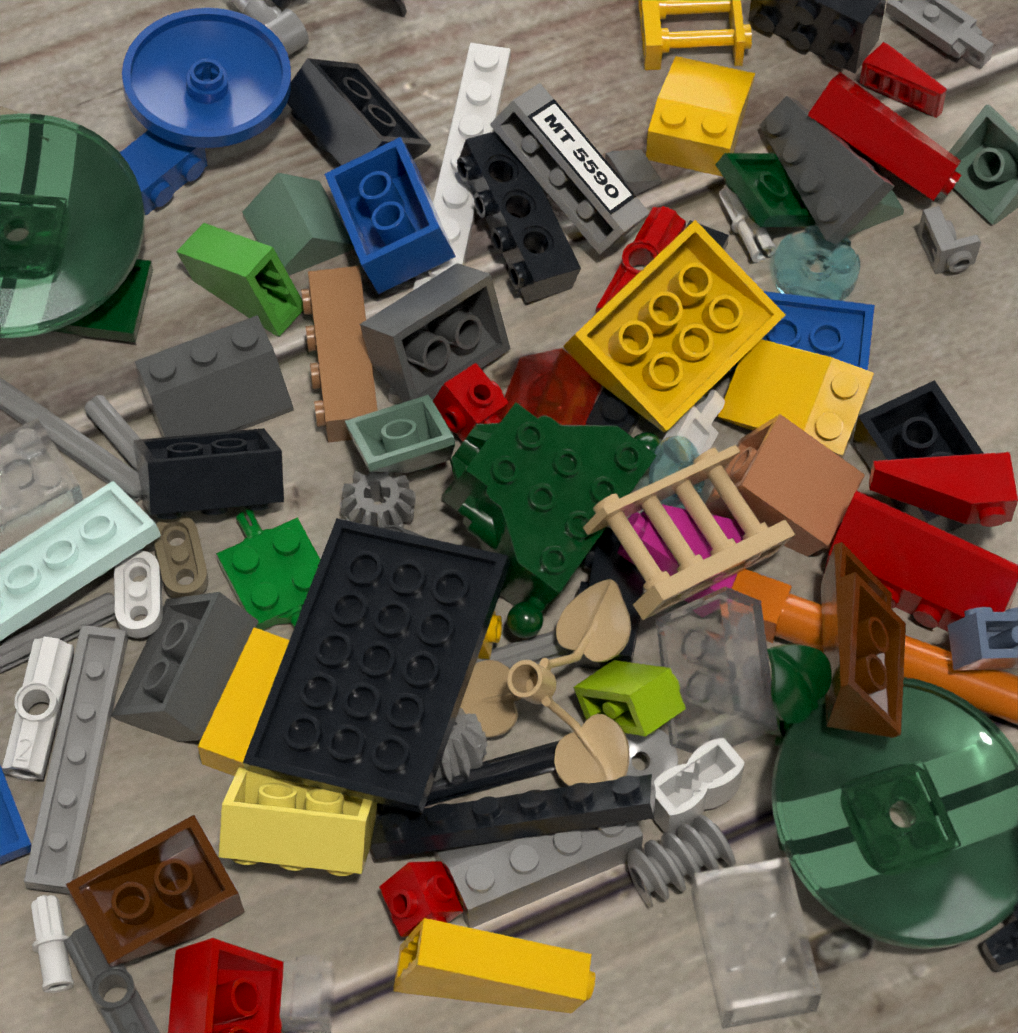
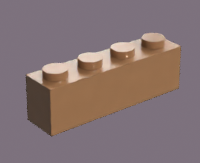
[301,266,378,443]

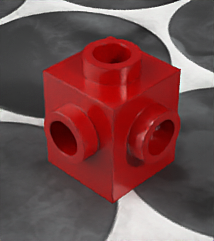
[433,363,509,441]
[379,861,463,937]

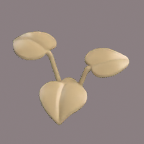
[460,579,631,786]

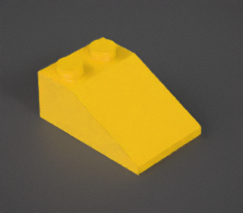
[646,56,755,177]
[717,339,874,458]

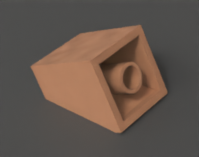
[705,414,865,557]

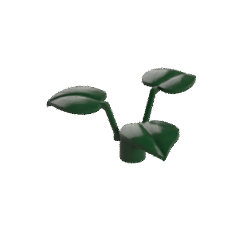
[753,644,832,851]

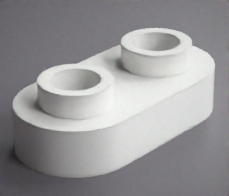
[114,550,163,638]

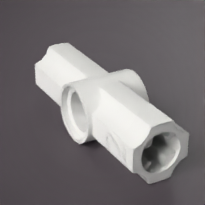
[2,636,74,781]

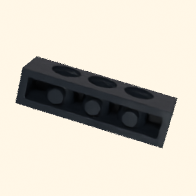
[457,131,581,303]

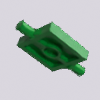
[216,510,321,630]

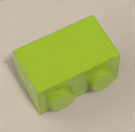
[573,660,686,737]

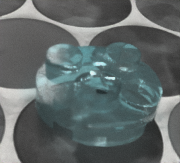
[773,226,860,301]

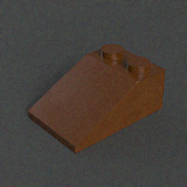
[66,815,245,967]

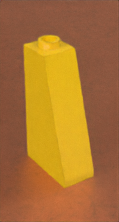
[393,918,595,1013]

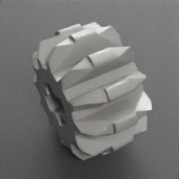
[340,470,416,528]
[434,708,488,783]

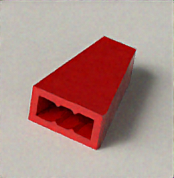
[808,72,962,201]

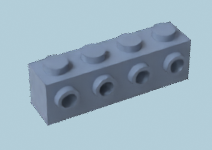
[948,607,1018,671]

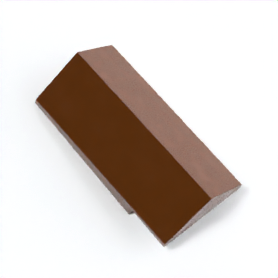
[821,542,906,738]

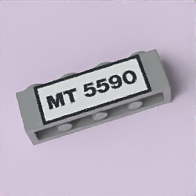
[490,83,650,255]

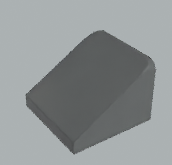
[605,149,662,195]

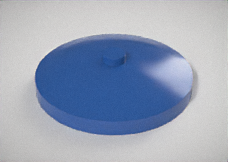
[122,8,291,148]

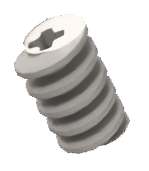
[627,815,736,908]

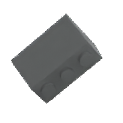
[360,263,511,402]
[135,315,294,437]
[112,592,259,742]

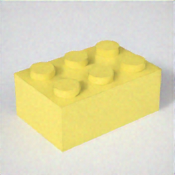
[219,767,377,876]

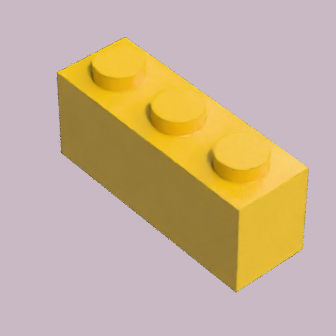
[198,627,289,776]

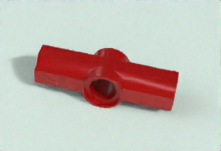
[596,206,686,313]

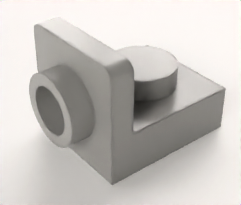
[917,206,981,274]

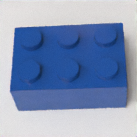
[324,137,456,294]

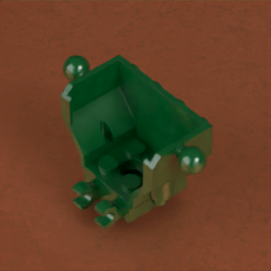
[442,402,664,638]

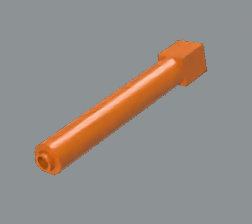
[722,568,1018,725]

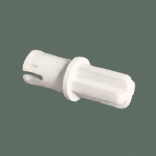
[719,185,777,262]
[31,895,74,993]

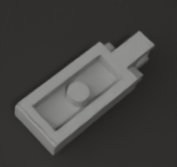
[886,0,994,69]

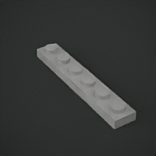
[24,625,128,894]

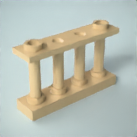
[583,445,795,620]

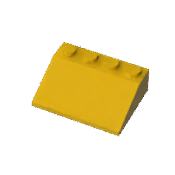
[563,220,785,433]

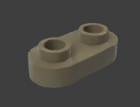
[154,515,208,598]

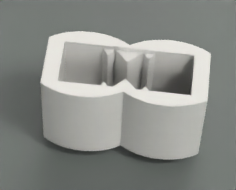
[654,738,745,835]

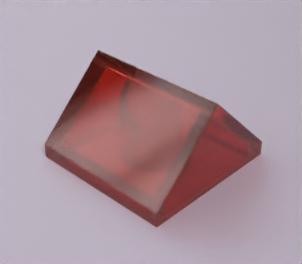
[499,348,602,425]

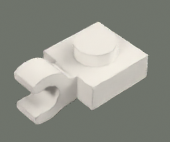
[662,390,725,467]

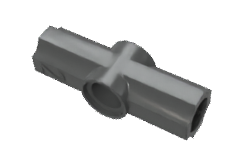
[64,924,160,1033]

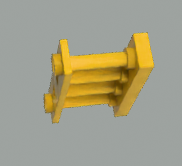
[638,0,752,70]

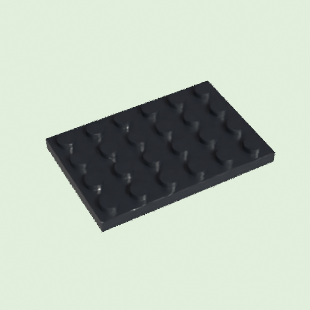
[243,518,510,814]

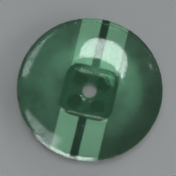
[0,113,145,338]
[772,677,1018,949]

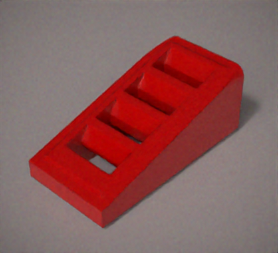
[860,42,947,118]

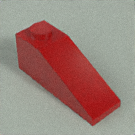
[869,452,1018,527]

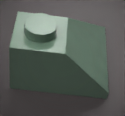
[345,395,455,473]

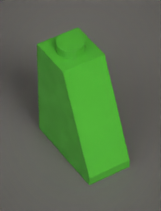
[176,223,304,337]

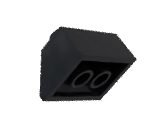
[287,58,431,166]
[134,428,284,519]

